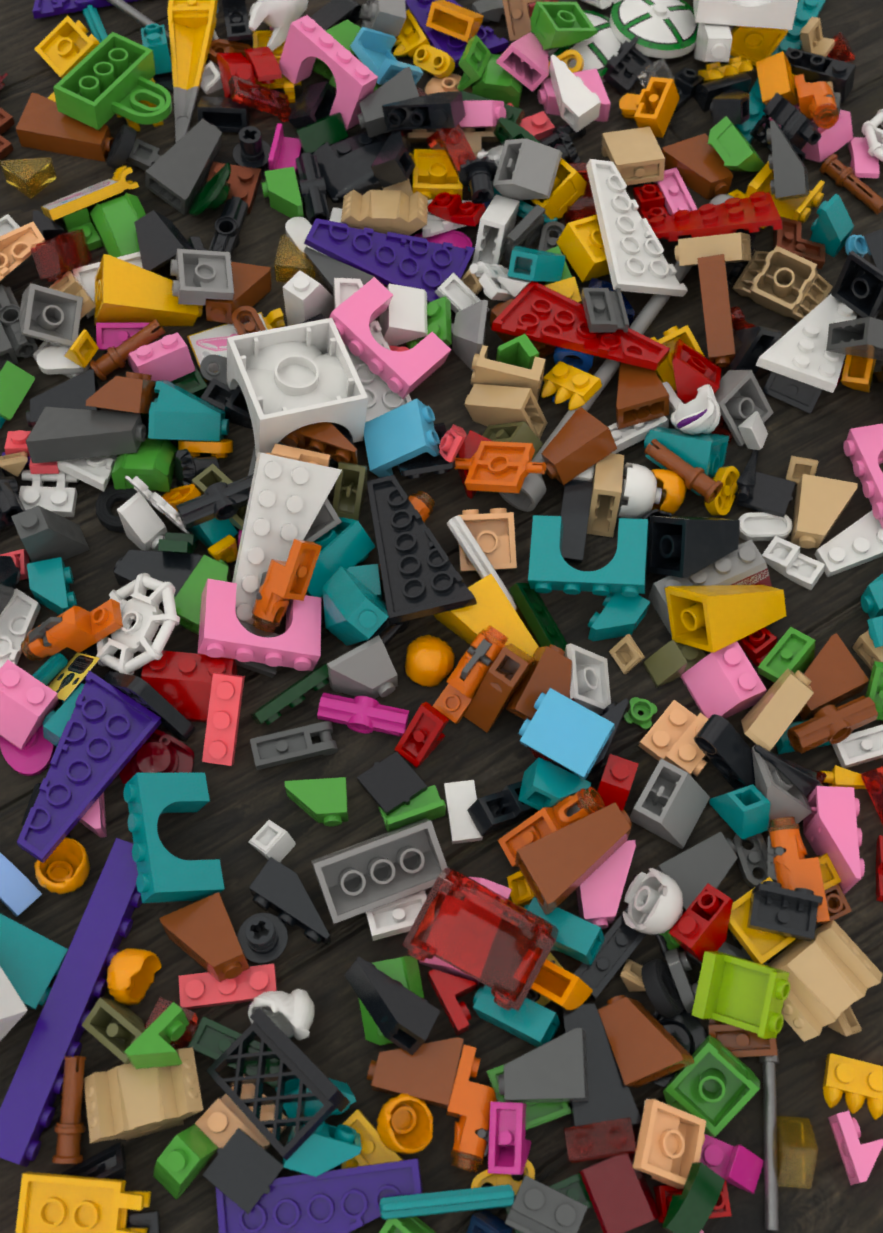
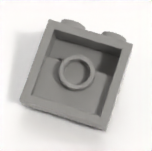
[170,249,234,306]

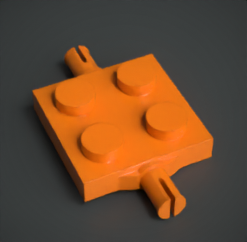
[454,441,546,493]

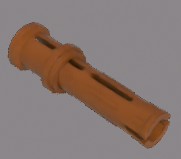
[820,154,883,215]
[89,318,166,381]
[645,439,723,503]
[52,1056,86,1164]

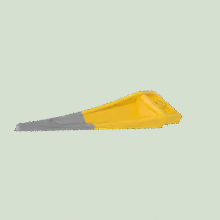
[167,0,218,143]

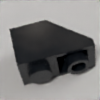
[710,88,750,125]

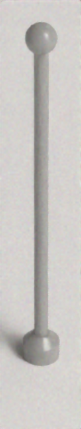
[499,194,734,512]

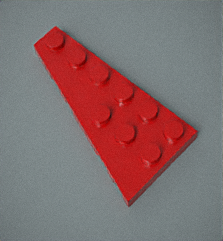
[648,191,783,242]
[491,281,670,371]

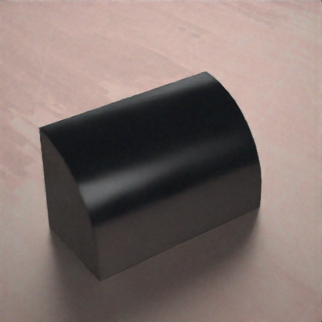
[693,72,752,112]
[288,81,336,129]
[197,97,250,132]

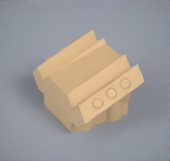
[341,189,428,236]
[733,245,833,322]
[766,920,883,1042]
[84,1047,203,1143]

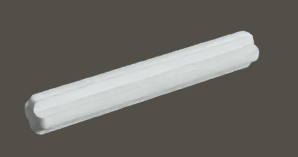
[447,515,518,611]

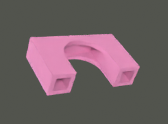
[279,15,378,131]
[329,277,451,399]
[843,423,883,529]
[198,579,321,671]

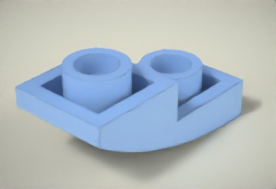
[0,853,42,917]

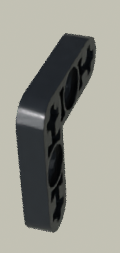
[102,671,196,742]

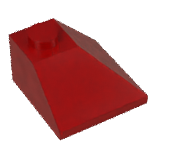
[672,339,722,404]

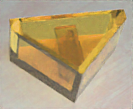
[0,157,56,199]
[274,234,315,282]
[777,1116,818,1189]

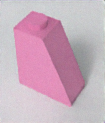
[496,32,549,92]
[537,68,611,122]
[449,100,506,129]
[576,840,636,929]

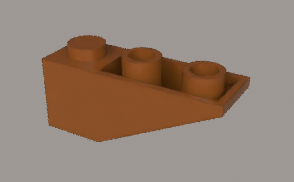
[281,422,358,464]
[464,643,536,733]

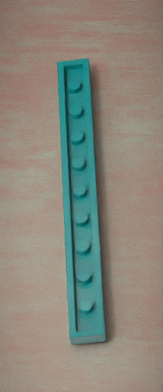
[734,0,827,144]

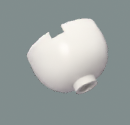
[617,462,662,519]
[623,868,683,935]

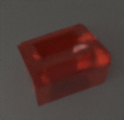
[828,31,855,62]

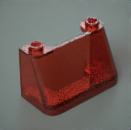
[402,868,559,1011]

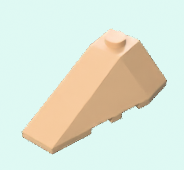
[0,222,46,281]

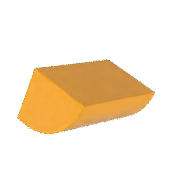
[426,0,484,43]
[756,51,798,106]
[841,355,876,392]
[512,950,593,1010]

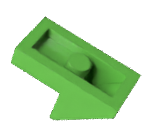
[60,207,102,255]
[124,1002,189,1069]

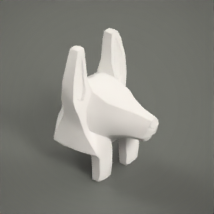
[249,0,308,51]

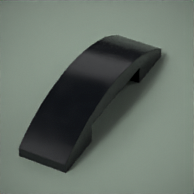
[222,0,252,42]

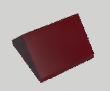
[579,1150,660,1233]

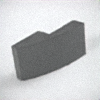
[471,0,505,23]

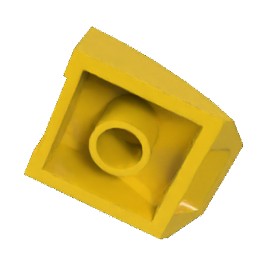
[531,158,586,220]

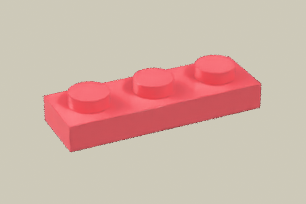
[202,672,245,766]
[178,963,277,1010]

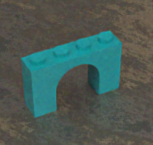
[528,515,648,597]
[123,773,225,903]
[473,897,605,1047]

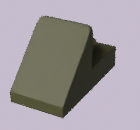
[643,640,706,688]

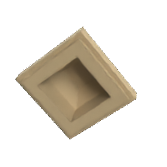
[460,269,483,296]
[0,451,28,477]
[785,456,819,484]
[609,634,645,674]
[620,959,646,992]
[828,1006,862,1037]

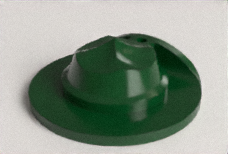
[189,162,231,217]

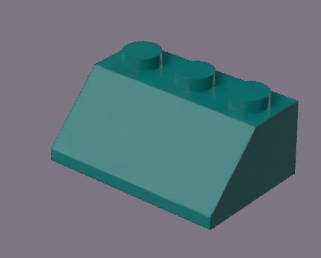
[306,517,376,599]

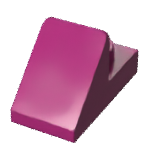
[488,1102,531,1175]
[700,1134,764,1194]

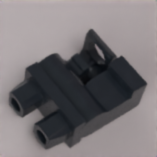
[749,92,822,161]

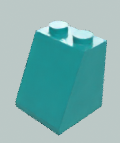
[0,914,68,1009]

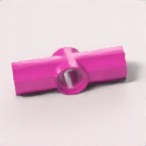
[317,693,409,737]

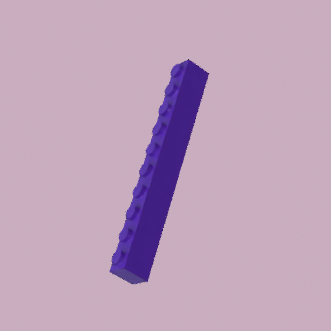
[0,838,142,1167]

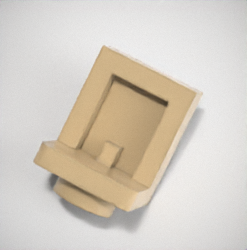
[800,17,835,57]

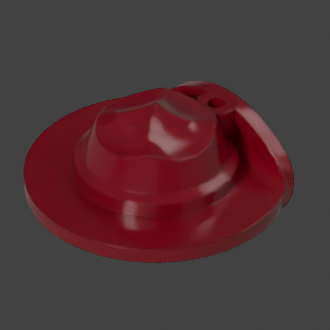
[119,729,194,786]

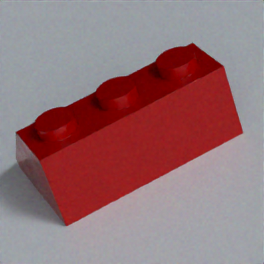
[141,651,238,723]

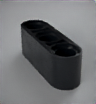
[310,0,362,31]
[694,714,756,790]

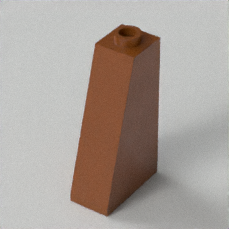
[16,93,114,162]
[697,254,735,368]
[515,803,632,915]

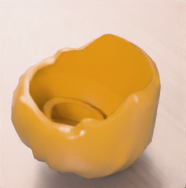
[651,469,687,515]
[405,635,455,687]
[34,838,90,894]
[106,948,162,1005]
[377,1093,433,1154]

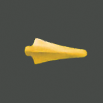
[818,765,883,789]

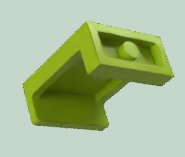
[691,951,790,1039]

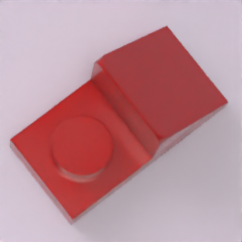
[394,702,449,768]
[428,969,477,1036]

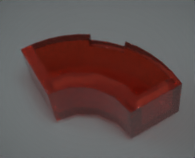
[30,229,92,282]

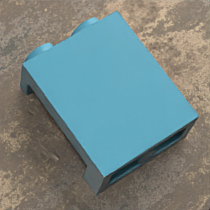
[350,27,423,85]
[364,399,440,478]
[518,688,615,780]

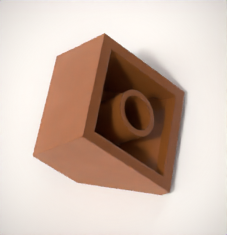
[86,372,159,414]

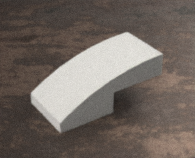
[762,536,825,590]

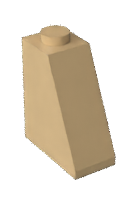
[675,233,751,266]
[464,384,547,439]
[587,453,624,537]
[791,474,858,549]
[741,668,814,751]

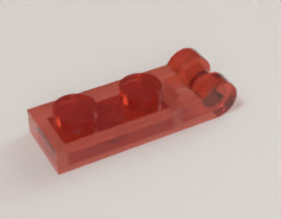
[228,75,292,122]

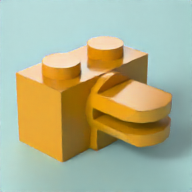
[619,77,680,138]

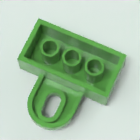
[53,32,172,130]

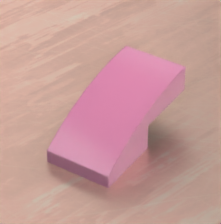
[848,137,880,178]

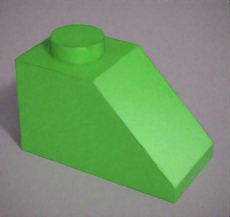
[261,167,304,218]
[285,777,348,826]
[153,1124,218,1200]

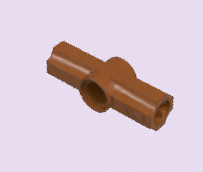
[787,696,878,754]

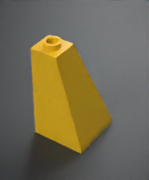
[94,254,203,326]
[433,574,539,657]
[665,585,787,653]

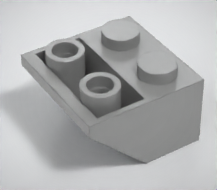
[360,0,406,37]
[493,138,562,200]
[629,759,710,849]

